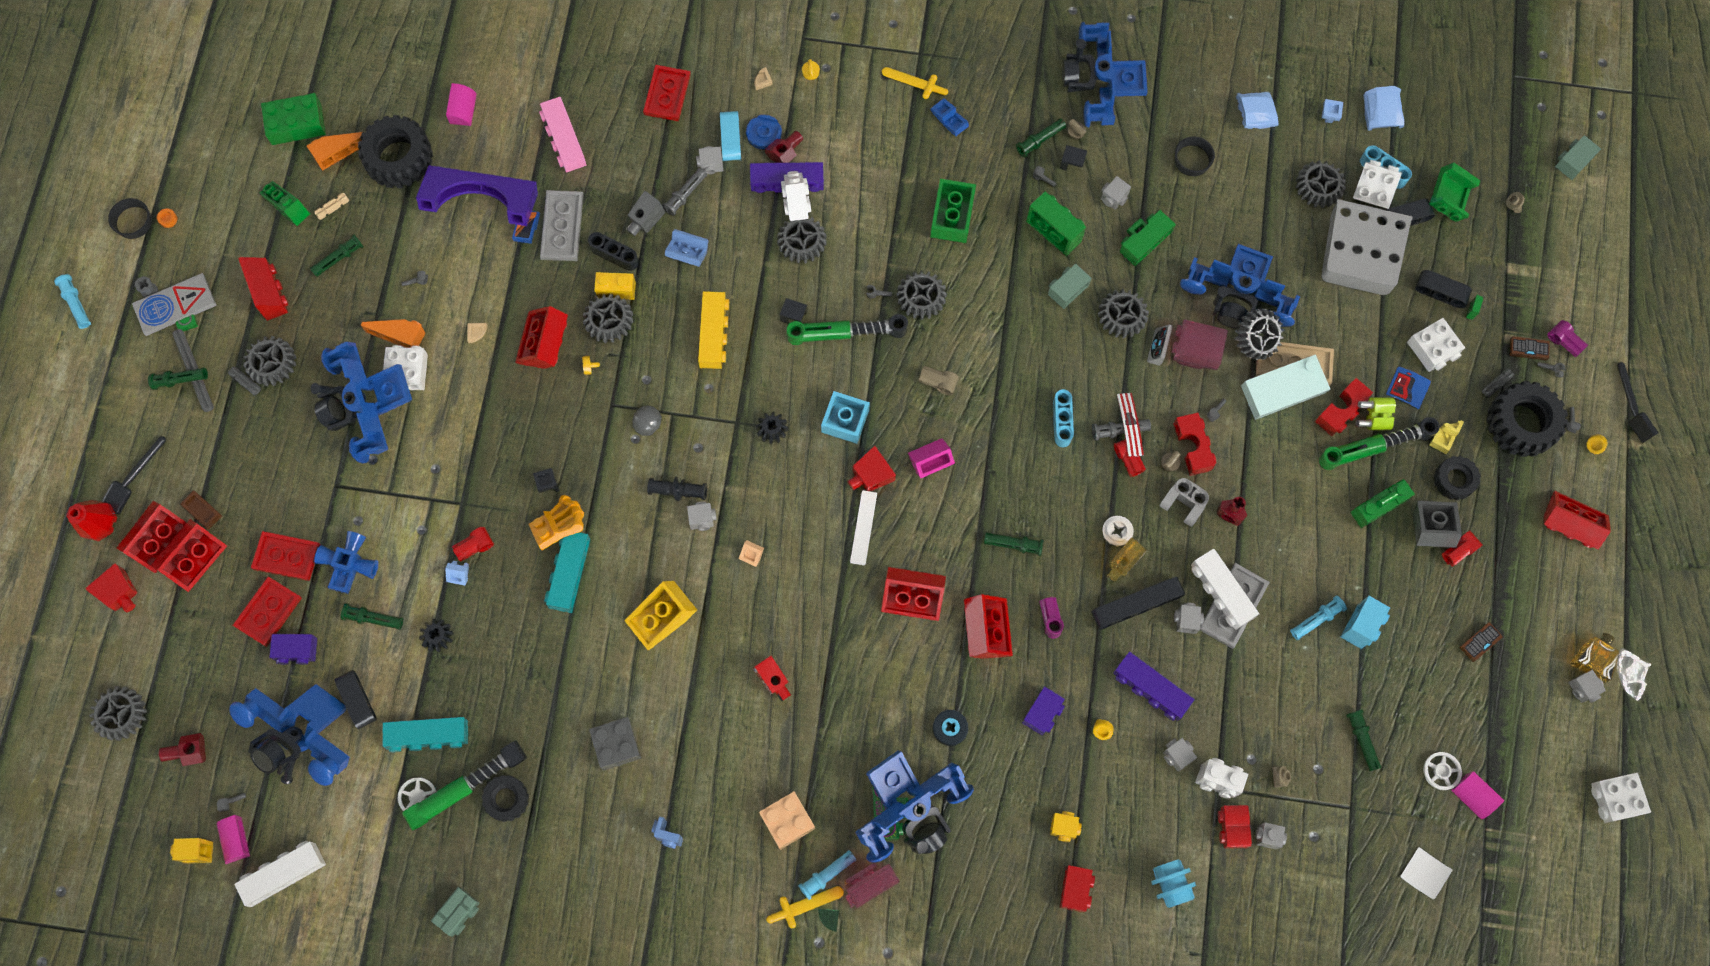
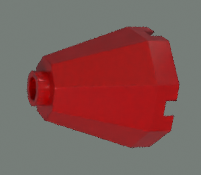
[66,500,118,541]

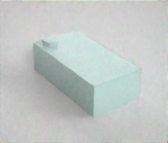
[1241,354,1330,420]

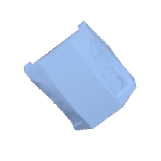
[1363,86,1404,131]
[1236,92,1279,129]

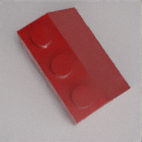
[238,257,289,321]
[515,306,568,369]
[1543,491,1611,550]
[117,501,187,573]
[151,519,227,592]
[881,567,946,621]
[964,594,1013,659]

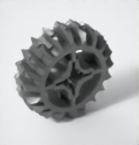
[1296,160,1346,209]
[777,217,826,264]
[897,270,947,320]
[1098,289,1149,339]
[583,293,634,343]
[1234,309,1285,360]
[243,336,297,386]
[89,686,147,741]

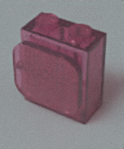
[1171,319,1228,371]
[844,863,900,910]

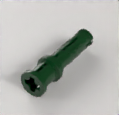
[1016,118,1066,158]
[310,234,364,277]
[148,367,208,390]
[984,532,1044,556]
[341,603,404,630]
[1346,709,1382,772]

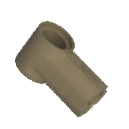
[919,366,959,395]

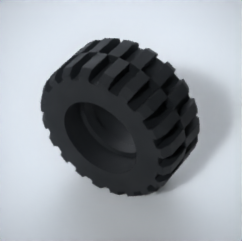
[358,115,433,188]
[1487,381,1568,457]

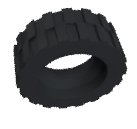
[1434,456,1481,500]
[482,775,529,822]

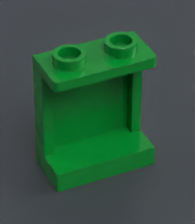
[1430,162,1480,222]

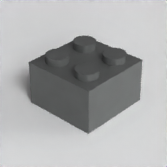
[1413,501,1462,548]
[589,717,642,771]

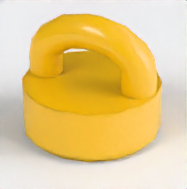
[802,59,820,80]
[582,356,600,375]
[1586,434,1608,454]
[1093,719,1114,740]

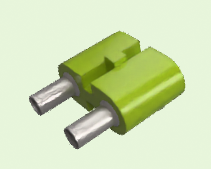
[1356,398,1396,430]

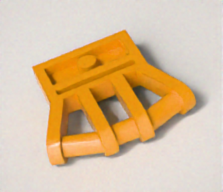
[529,495,584,550]

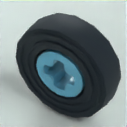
[933,710,968,746]

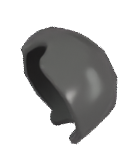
[632,405,662,436]

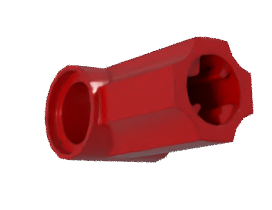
[1114,439,1146,477]
[452,527,494,562]
[1442,530,1483,567]

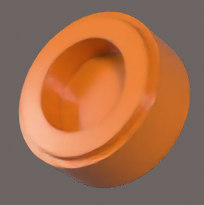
[157,208,178,228]

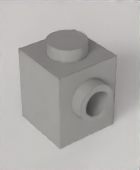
[696,146,723,174]
[1101,176,1131,209]
[687,501,717,531]
[1174,603,1204,634]
[1568,670,1606,703]
[1163,738,1197,772]
[1255,823,1287,849]

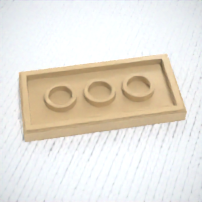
[1256,342,1334,386]

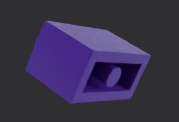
[270,634,317,665]
[1022,686,1065,736]

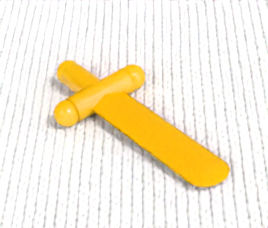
[882,67,948,99]
[766,886,844,928]

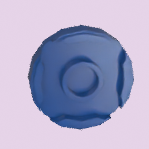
[746,115,782,150]

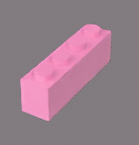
[539,97,587,173]

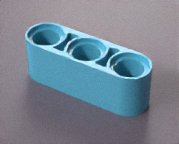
[720,111,741,161]
[1360,146,1412,189]
[1053,389,1074,447]

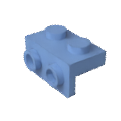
[665,229,708,267]
[652,817,683,849]

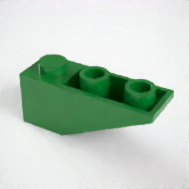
[259,181,310,226]

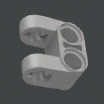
[1159,478,1209,527]

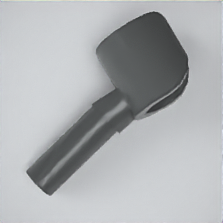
[1033,166,1056,187]
[402,271,428,286]
[866,285,892,299]
[1538,362,1566,378]
[1207,399,1227,422]
[1566,407,1581,434]
[217,793,246,812]

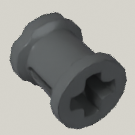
[135,276,158,298]

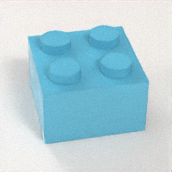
[821,391,870,444]
[1340,596,1390,649]

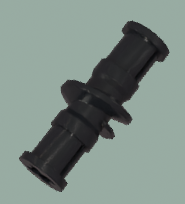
[647,476,708,501]

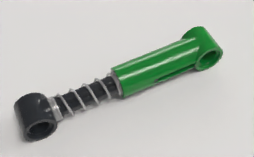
[786,314,908,345]
[1319,417,1440,470]
[402,740,527,831]

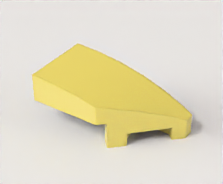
[1429,420,1464,454]

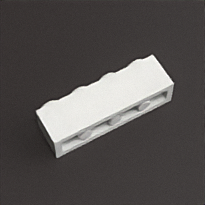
[1191,549,1259,630]
[234,841,326,907]

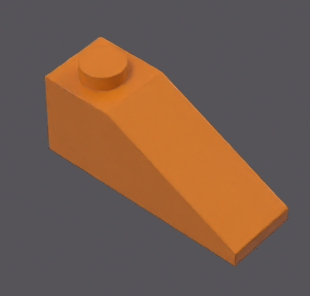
[307,132,363,171]
[361,319,425,348]

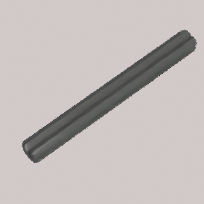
[172,329,214,412]

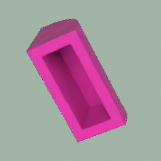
[446,83,477,126]
[908,438,955,479]
[1451,771,1504,820]
[216,815,250,864]

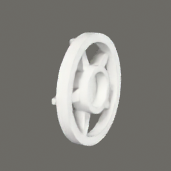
[1423,752,1462,790]
[398,778,436,811]

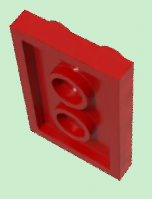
[643,65,691,122]
[251,531,321,581]
[232,576,302,647]

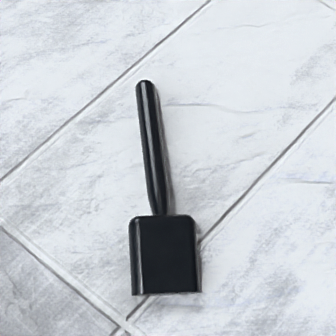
[1617,362,1659,444]
[101,436,166,514]

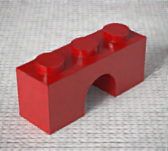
[1315,378,1374,436]
[1173,413,1216,476]

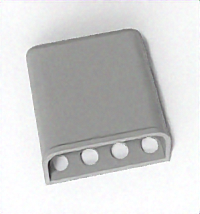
[1321,199,1412,295]

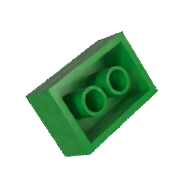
[261,93,326,145]
[930,179,976,243]
[1026,191,1086,257]

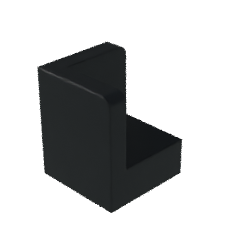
[1060,145,1087,171]
[780,298,807,323]
[533,468,560,493]

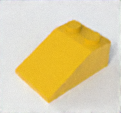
[624,581,697,650]

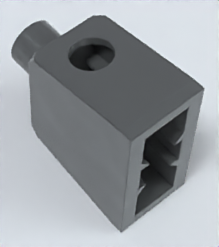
[626,191,666,236]

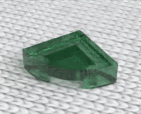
[818,908,839,932]

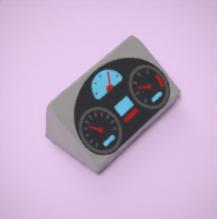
[1147,325,1172,366]

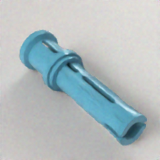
[54,274,91,329]
[1290,596,1347,640]
[798,850,857,900]

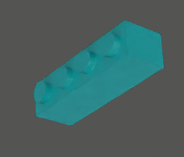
[544,532,590,613]
[383,717,468,752]

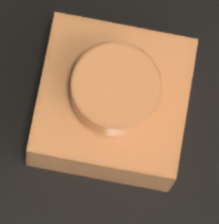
[739,540,764,567]

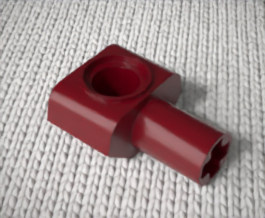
[765,131,803,163]
[1216,496,1247,526]
[159,733,206,766]

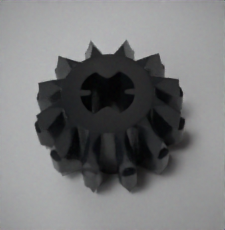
[756,411,788,444]
[419,619,454,653]

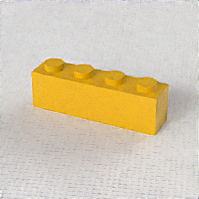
[698,291,729,369]

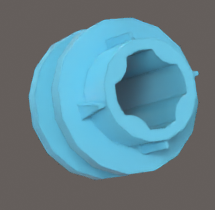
[1151,859,1197,908]

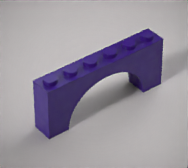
[416,165,538,226]

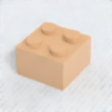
[759,792,815,850]

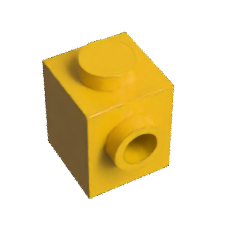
[1050,811,1082,842]

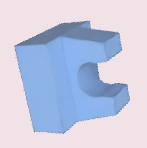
[1322,99,1343,123]
[445,561,469,586]

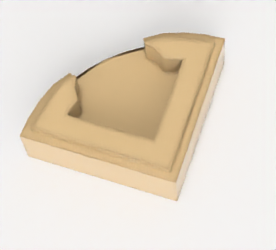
[755,67,772,90]
[467,323,488,343]

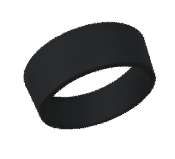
[1175,136,1215,176]
[108,198,152,239]

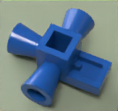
[315,531,379,594]

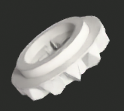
[1102,516,1134,547]

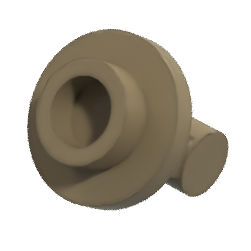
[1068,119,1086,139]
[1506,192,1525,213]
[1161,451,1181,472]
[1272,766,1291,788]

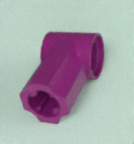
[1547,320,1588,358]
[1039,597,1064,639]

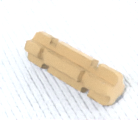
[314,193,349,220]

